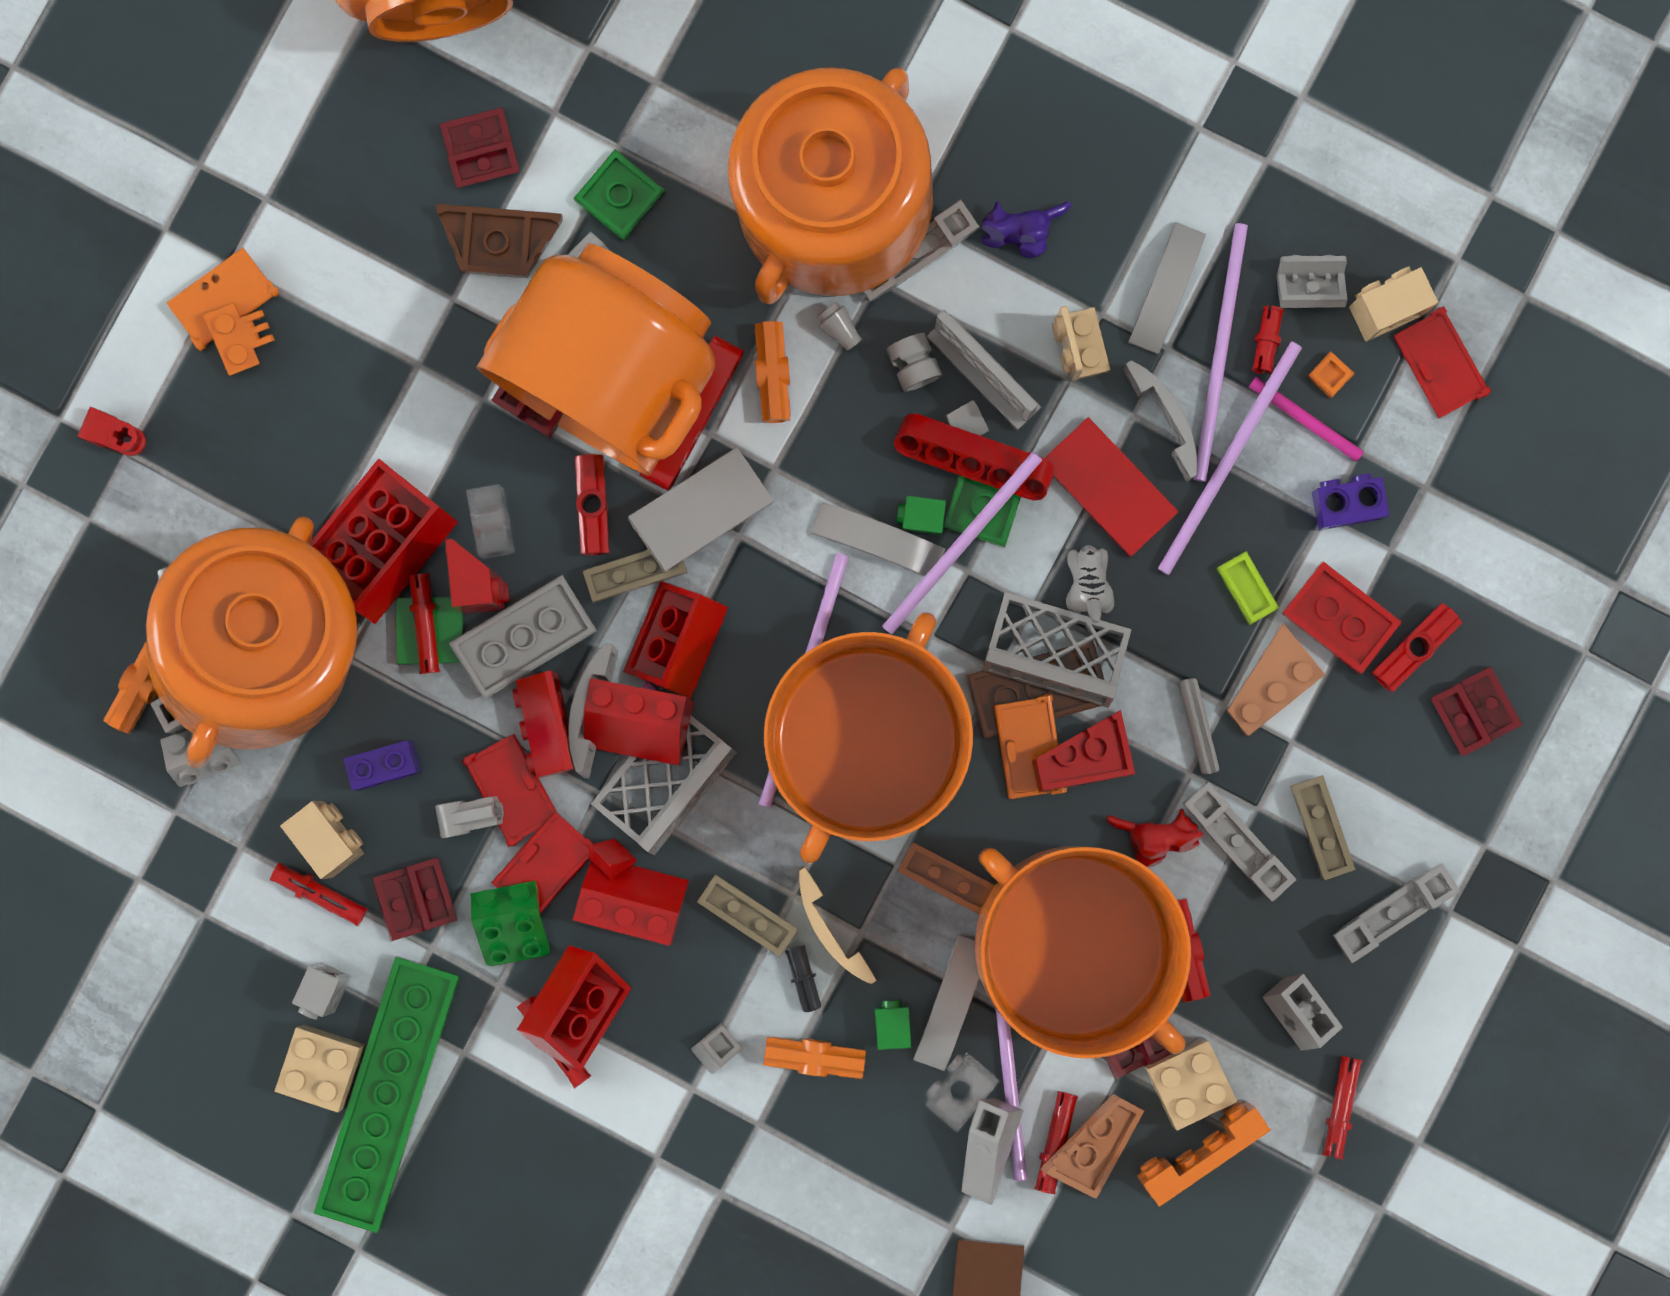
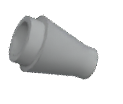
[816,301,862,351]

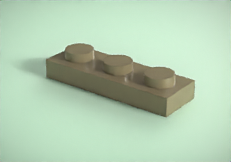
[583,550,687,603]
[1290,775,1355,880]
[697,874,798,957]

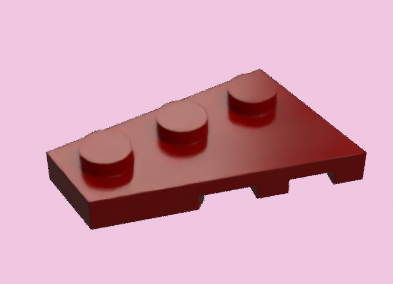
[1032,710,1135,793]

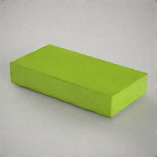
[1216,551,1279,625]

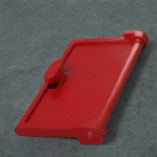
[1393,306,1492,418]
[461,734,557,847]
[491,811,595,914]

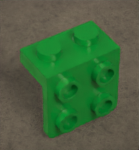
[470,880,550,966]

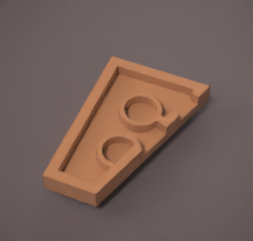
[1226,623,1325,737]
[1040,1094,1144,1199]

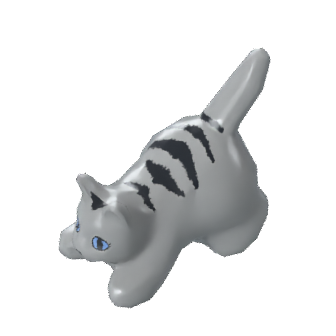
[1066,545,1114,623]

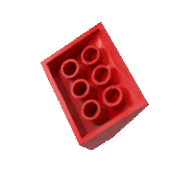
[309,458,458,624]

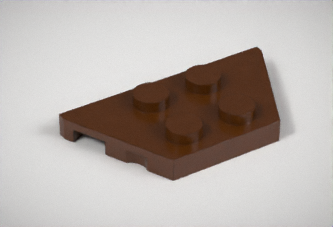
[436,204,563,278]

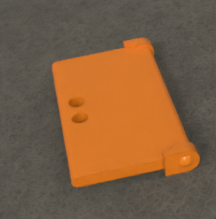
[166,247,280,351]
[994,694,1067,799]

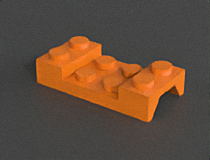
[1136,1100,1271,1207]

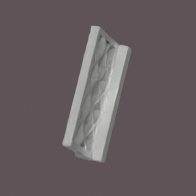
[926,310,1041,431]
[982,592,1132,708]
[591,716,737,855]

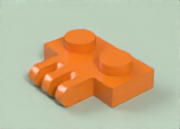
[203,303,275,376]

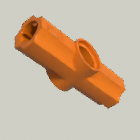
[755,321,791,423]
[103,642,157,734]
[763,1036,866,1079]

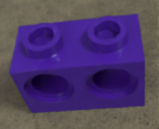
[1312,473,1390,531]
[343,740,422,791]

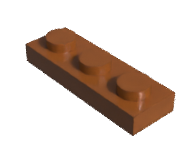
[898,842,995,915]

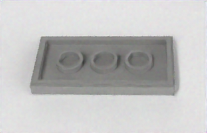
[628,447,774,573]
[449,575,597,700]

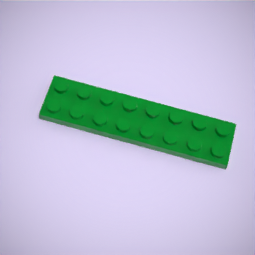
[314,956,460,1233]

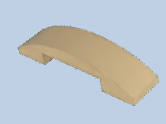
[799,867,877,984]

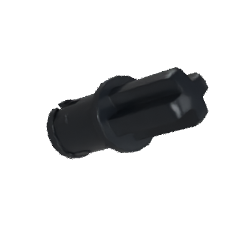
[785,945,821,1012]

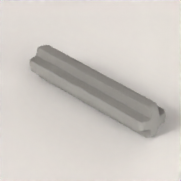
[1179,678,1219,775]

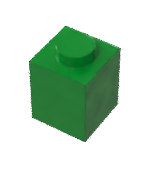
[897,496,946,537]
[875,1000,911,1050]

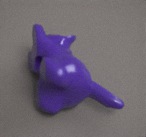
[981,201,1071,258]

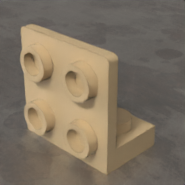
[1052,306,1110,381]

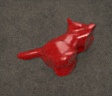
[1106,809,1204,867]

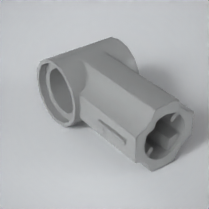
[435,796,504,839]

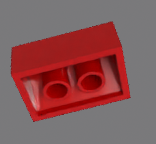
[445,539,510,614]
[623,581,728,699]
[512,670,576,778]
[583,678,694,766]
[573,861,689,946]
[517,945,631,1072]

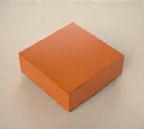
[1307,351,1355,399]

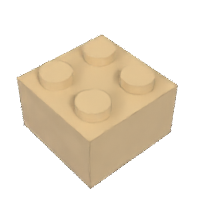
[1349,267,1439,342]
[280,801,365,879]
[274,1024,366,1112]
[1144,1037,1237,1130]

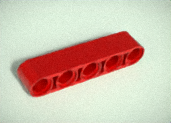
[639,335,744,491]
[894,413,1055,501]

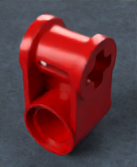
[77,406,147,456]

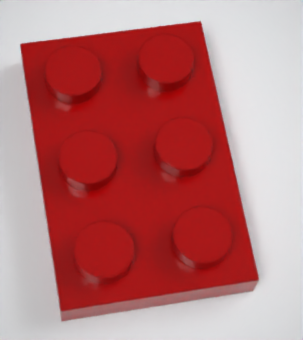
[1281,561,1401,674]

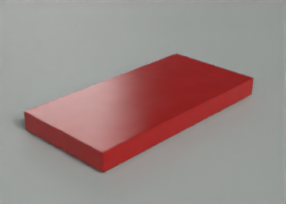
[1045,417,1178,557]

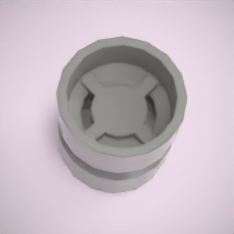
[886,333,942,392]

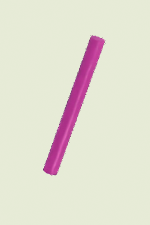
[1249,377,1364,462]

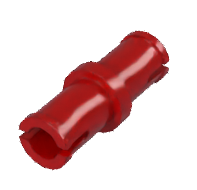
[1252,306,1284,375]

